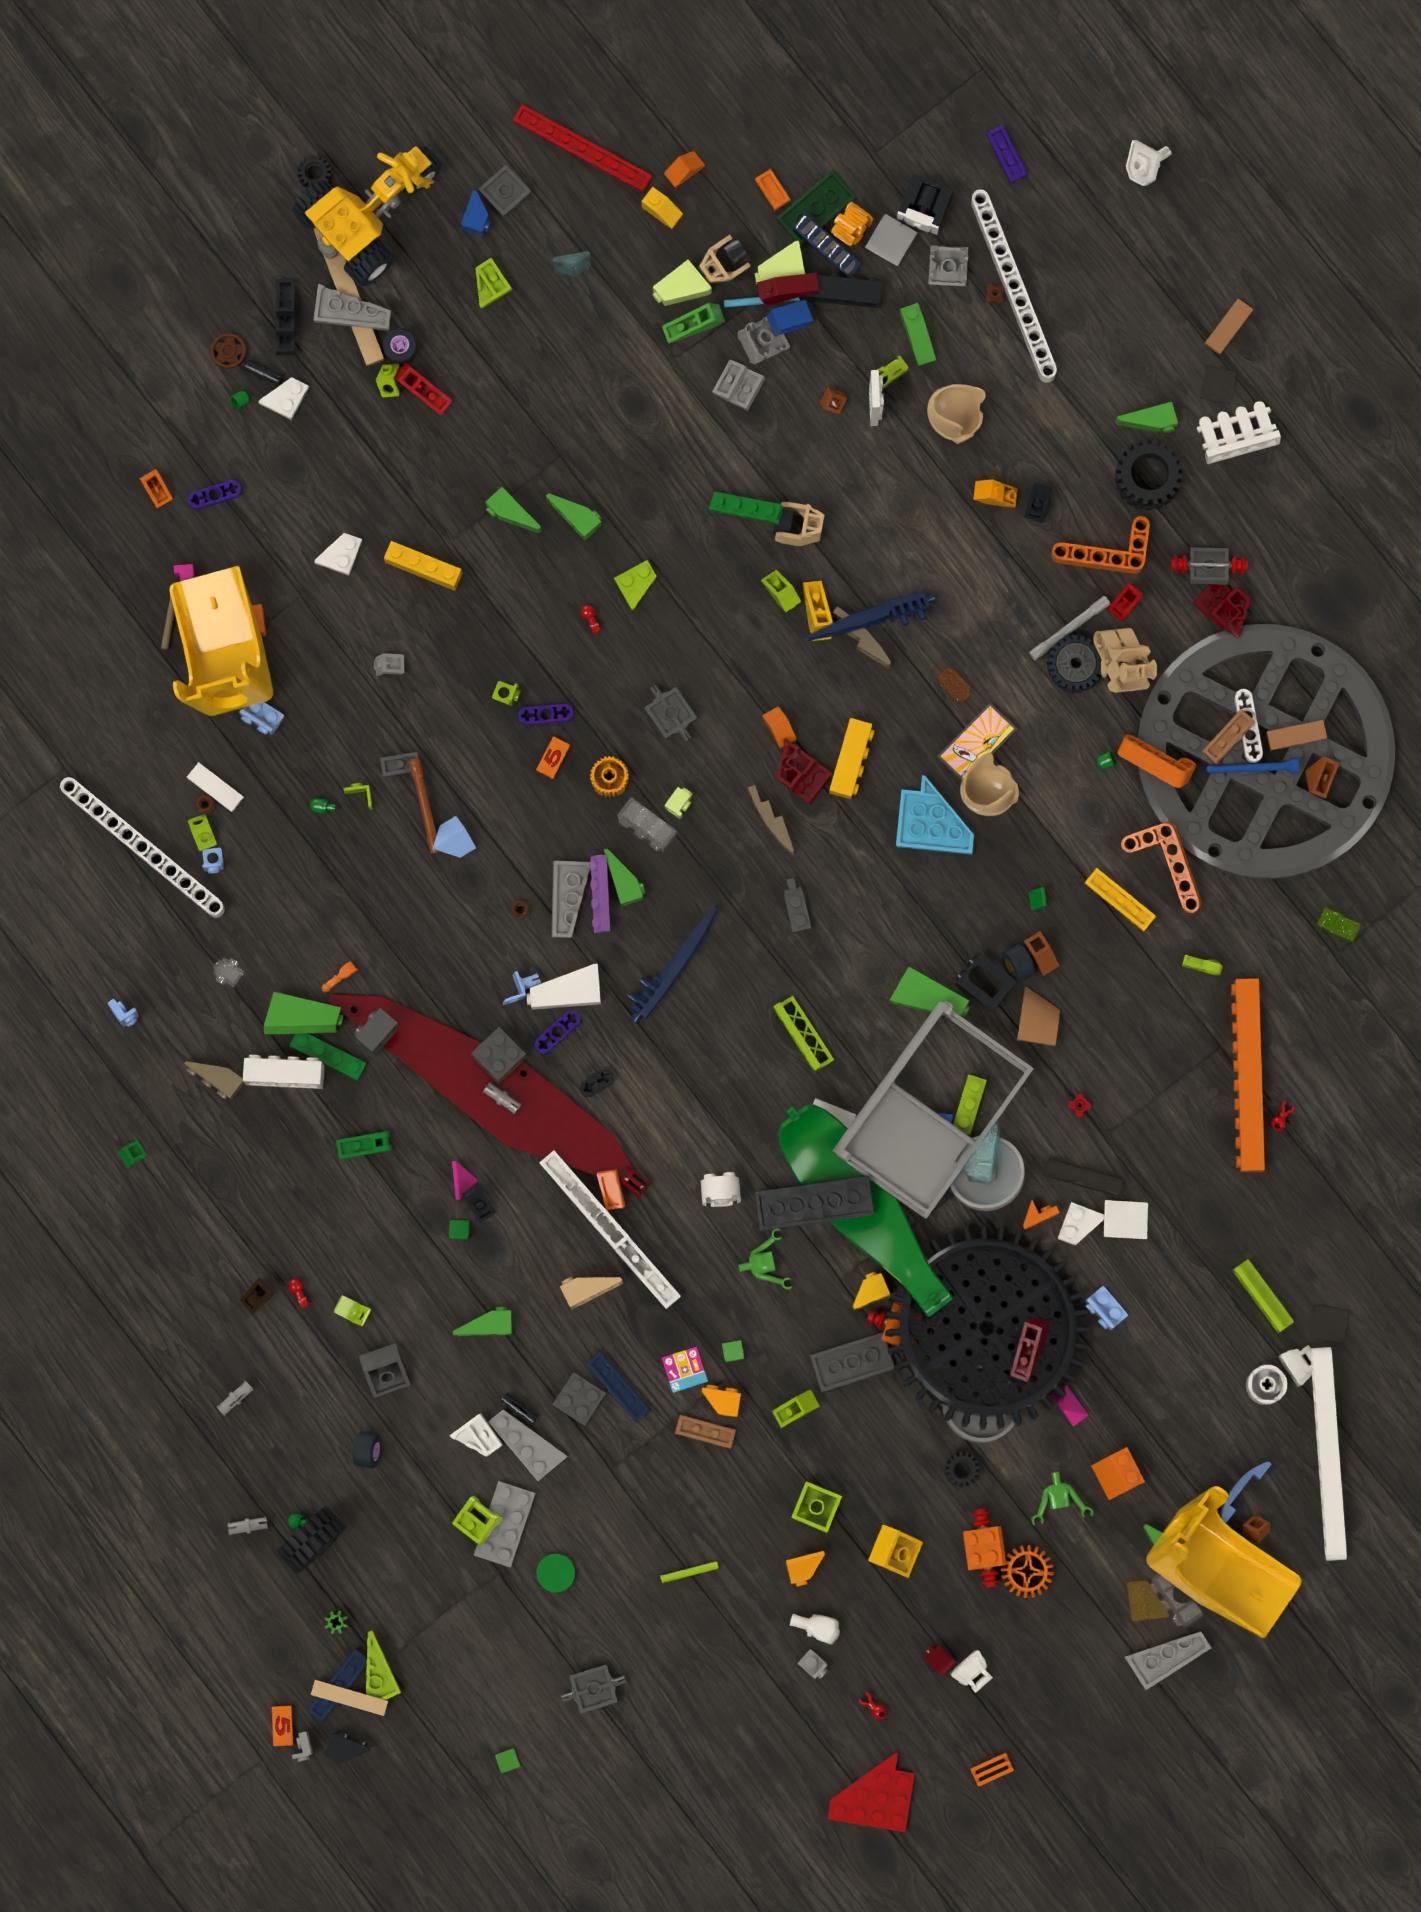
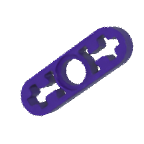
[188,480,242,510]
[518,704,573,726]
[535,1010,581,1054]

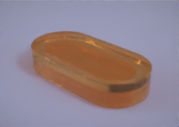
[939,668,970,702]

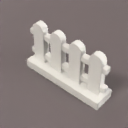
[1197,402,1281,464]

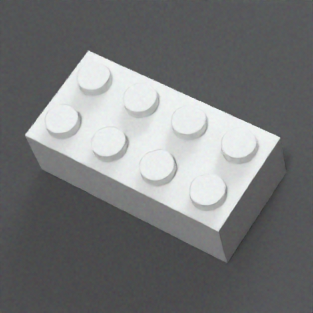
[243,1055,324,1089]

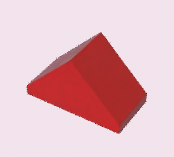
[1108,582,1143,621]

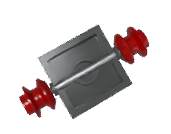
[1171,547,1248,585]

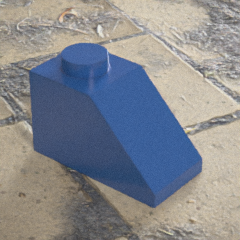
[461,190,491,237]

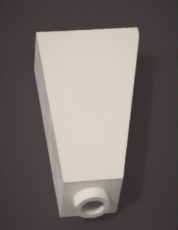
[527,964,601,1010]

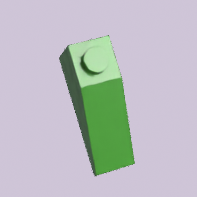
[662,303,725,343]
[899,303,936,367]
[1116,402,1178,433]
[485,487,542,533]
[546,493,602,541]
[604,849,646,907]
[453,1307,512,1336]

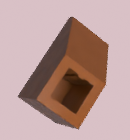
[1023,931,1060,976]

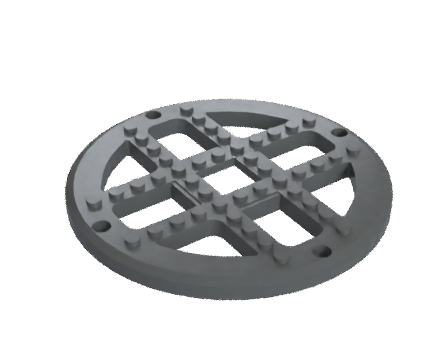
[1137,624,1395,879]

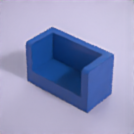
[767,300,813,337]

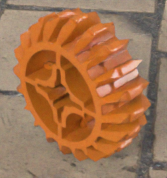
[1001,1545,1054,1598]

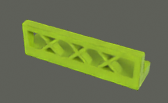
[773,996,834,1072]
[1232,1259,1294,1333]

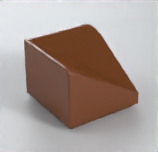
[820,387,848,415]
[1243,1514,1270,1543]

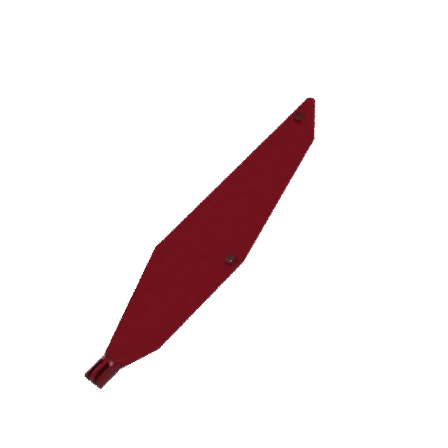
[328,995,651,1198]

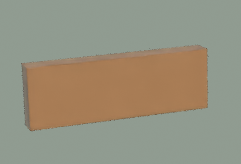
[1205,299,1253,355]
[1202,709,1256,764]
[1266,720,1327,751]
[675,1415,736,1449]

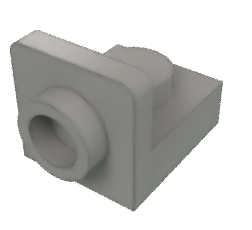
[374,653,404,676]
[797,1649,828,1679]
[292,1731,313,1762]

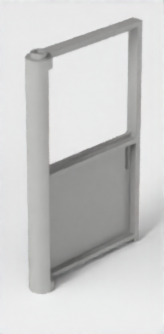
[832,1000,1034,1219]

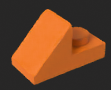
[1022,1200,1060,1230]

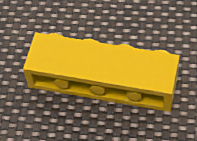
[384,541,462,591]
[829,718,875,800]

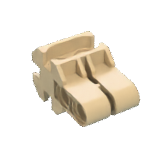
[1093,628,1157,693]

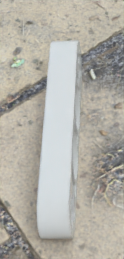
[1234,689,1263,763]

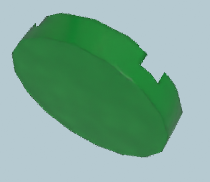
[537,1554,575,1593]

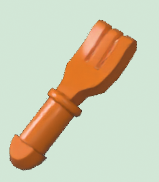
[322,961,358,992]

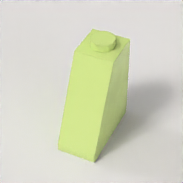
[755,241,805,284]
[652,260,712,306]

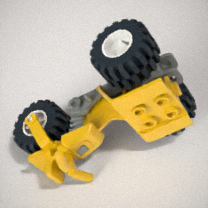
[292,146,442,287]

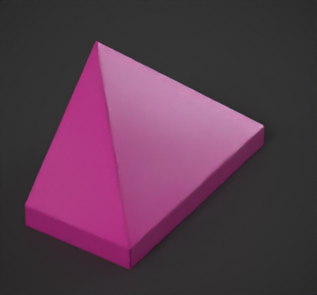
[452,1161,478,1201]
[1050,1384,1089,1426]

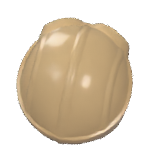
[927,384,986,444]
[960,753,1019,816]

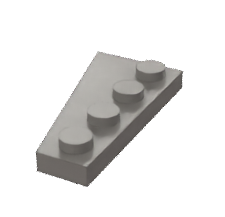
[314,284,391,331]
[551,861,590,938]
[489,1410,568,1482]
[1124,1631,1211,1690]

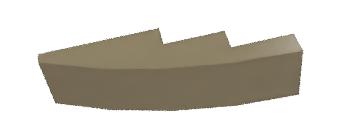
[833,607,891,669]
[748,785,794,856]

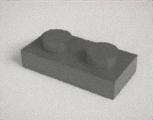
[380,752,419,778]

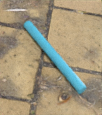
[724,297,800,308]

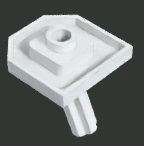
[1126,140,1171,186]

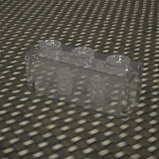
[617,797,677,852]

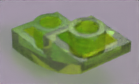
[1317,908,1361,943]

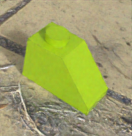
[761,570,801,612]
[772,1390,820,1428]

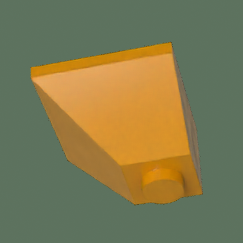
[785,1551,825,1587]

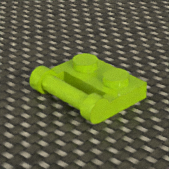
[452,1496,502,1546]

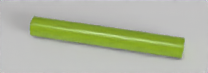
[660,1561,719,1583]

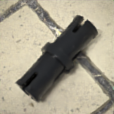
[244,359,283,386]
[500,1393,538,1426]

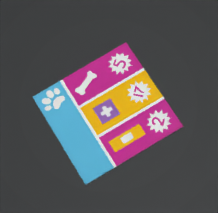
[662,1347,708,1393]

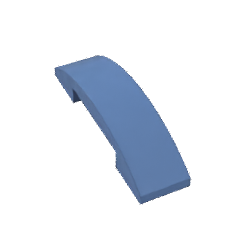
[1220,1462,1271,1523]

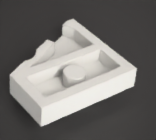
[259,377,309,420]
[315,533,362,575]
[1057,1202,1104,1246]
[450,1413,503,1457]

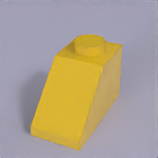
[641,187,683,229]
[853,1271,890,1310]

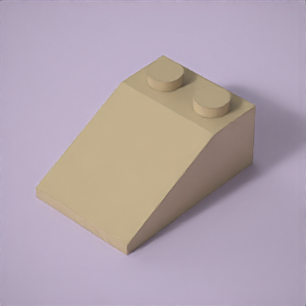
[560,1277,623,1310]

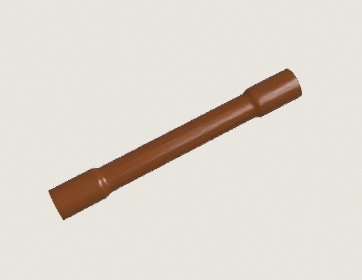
[409,758,441,854]

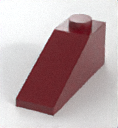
[757,273,820,306]
[1010,1317,1050,1382]
[924,1645,956,1676]

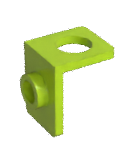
[376,363,400,397]
[492,681,521,706]
[343,783,373,810]
[188,814,217,851]
[334,1295,371,1326]

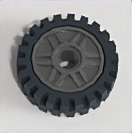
[1047,635,1102,693]

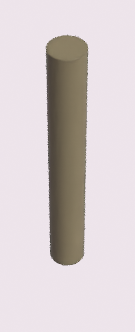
[161,596,175,650]

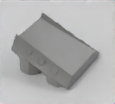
[928,245,968,286]
[738,317,790,364]

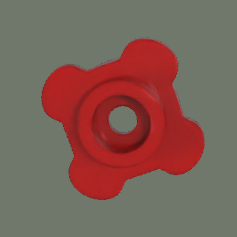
[1068,1094,1092,1117]

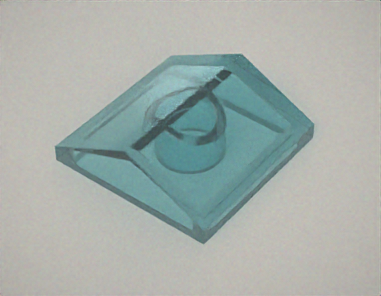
[552,251,591,277]

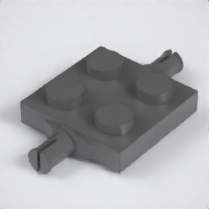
[644,684,697,742]
[561,1664,626,1714]

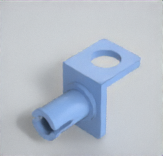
[503,971,541,1005]

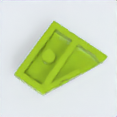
[475,258,512,310]
[614,560,657,611]

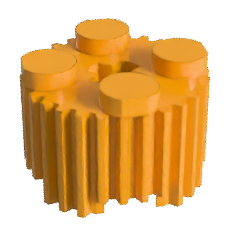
[831,202,874,246]
[590,756,629,798]

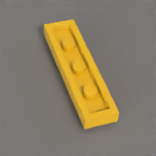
[1084,868,1156,932]

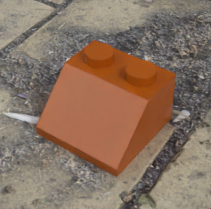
[1091,1447,1145,1500]

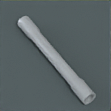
[1028,595,1110,661]

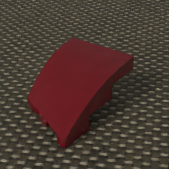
[1192,584,1250,638]
[776,738,833,805]

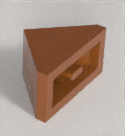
[1305,756,1339,799]

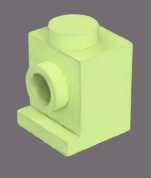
[664,787,692,819]

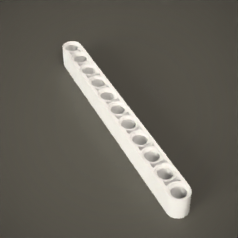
[971,190,1057,382]
[60,777,225,918]
[1310,1347,1347,1561]

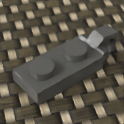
[784,878,811,933]

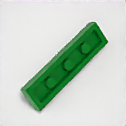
[709,491,784,525]
[289,1033,367,1081]

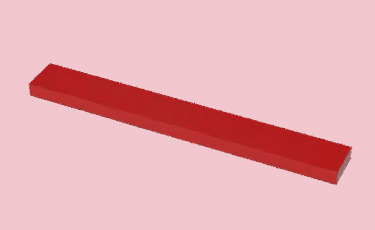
[513,105,652,193]

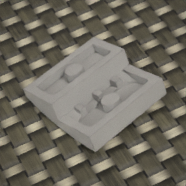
[865,214,918,266]
[712,360,766,411]

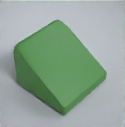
[722,1340,744,1363]
[1143,1524,1162,1546]
[495,1748,520,1773]

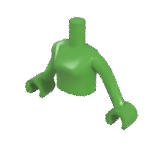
[738,1229,793,1290]
[1031,1471,1093,1525]

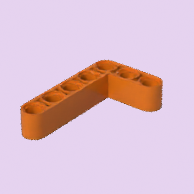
[1051,516,1150,574]
[1121,822,1202,913]

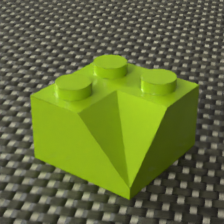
[791,1482,842,1533]

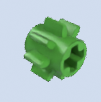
[324,1611,348,1634]

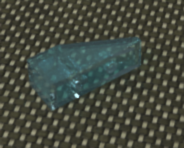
[964,1123,1000,1184]

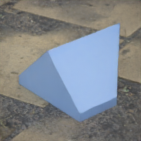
[432,816,476,858]

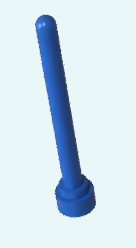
[1206,758,1299,774]

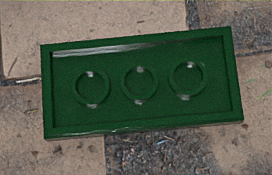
[776,170,857,247]

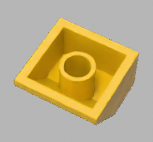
[868,1525,923,1578]

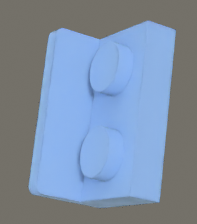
[239,702,285,735]
[108,999,139,1027]
[1086,1286,1128,1331]

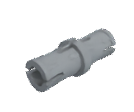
[483,1082,522,1114]
[216,1381,253,1416]
[228,1516,268,1535]

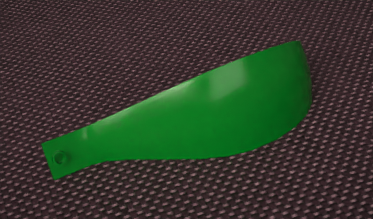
[778,1104,953,1317]

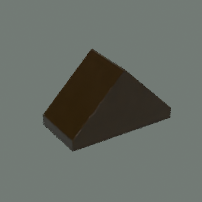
[240,1278,275,1314]

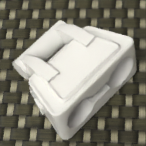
[1278,1345,1312,1387]
[950,1650,993,1693]

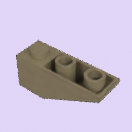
[184,1061,244,1100]

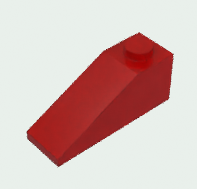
[395,362,452,415]

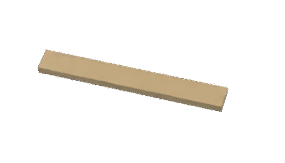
[313,227,384,366]

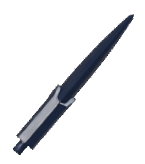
[805,591,935,641]
[627,905,718,1024]

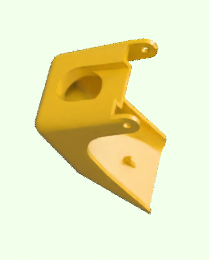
[170,566,273,716]
[1146,1486,1302,1638]

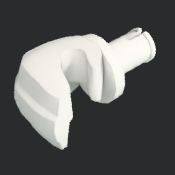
[790,1614,840,1644]

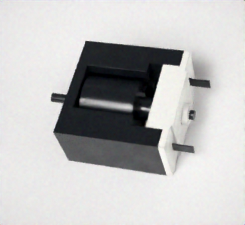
[897,174,953,237]

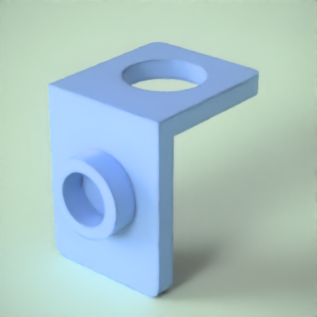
[202,848,224,873]

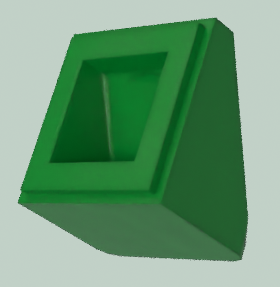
[1029,887,1047,910]
[118,1140,148,1168]
[449,1220,469,1240]

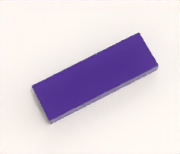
[986,125,1028,184]

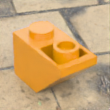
[973,479,1018,508]
[702,1385,741,1418]

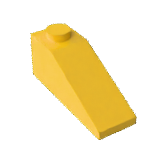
[803,581,833,641]

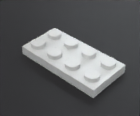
[869,370,884,426]

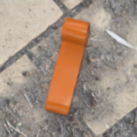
[1117,735,1196,788]

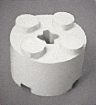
[701,1172,741,1207]
[1246,1365,1287,1405]

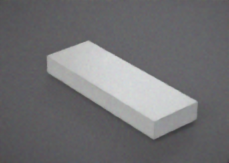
[187,762,244,812]

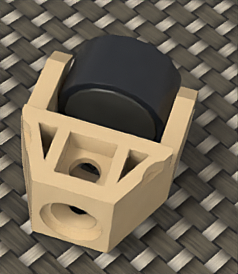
[698,235,751,284]
[773,502,824,546]

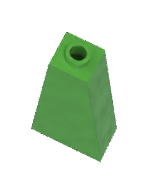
[889,967,970,1017]
[264,992,344,1034]

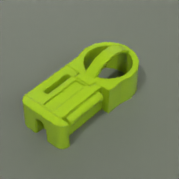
[877,356,908,389]
[1182,955,1223,976]

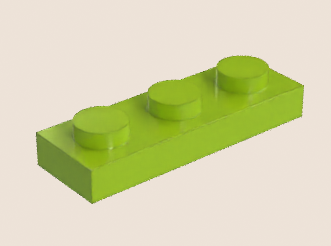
[953,1074,987,1136]

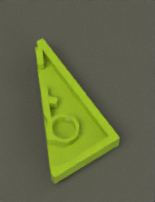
[366,1630,401,1700]

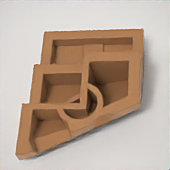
[1017,987,1060,1046]

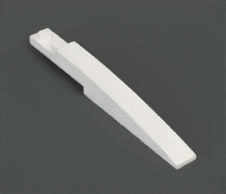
[540,1150,681,1309]

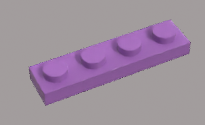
[590,855,610,933]

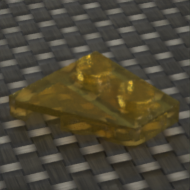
[1126,1580,1169,1622]

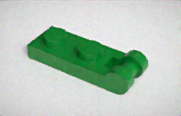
[336,1131,393,1160]

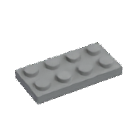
[474,1481,536,1568]

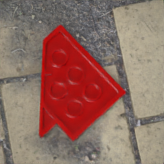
[828,1753,915,1832]

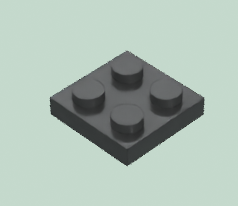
[478,165,531,218]
[552,1372,606,1426]

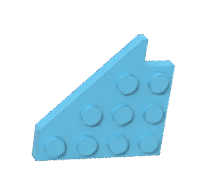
[896,775,974,855]

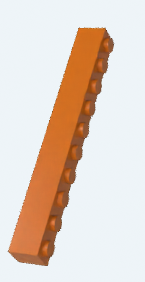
[1231,979,1265,1172]

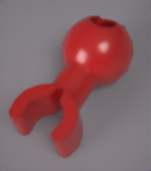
[581,605,601,634]
[1271,1101,1295,1131]
[288,1278,309,1308]
[858,1692,887,1720]

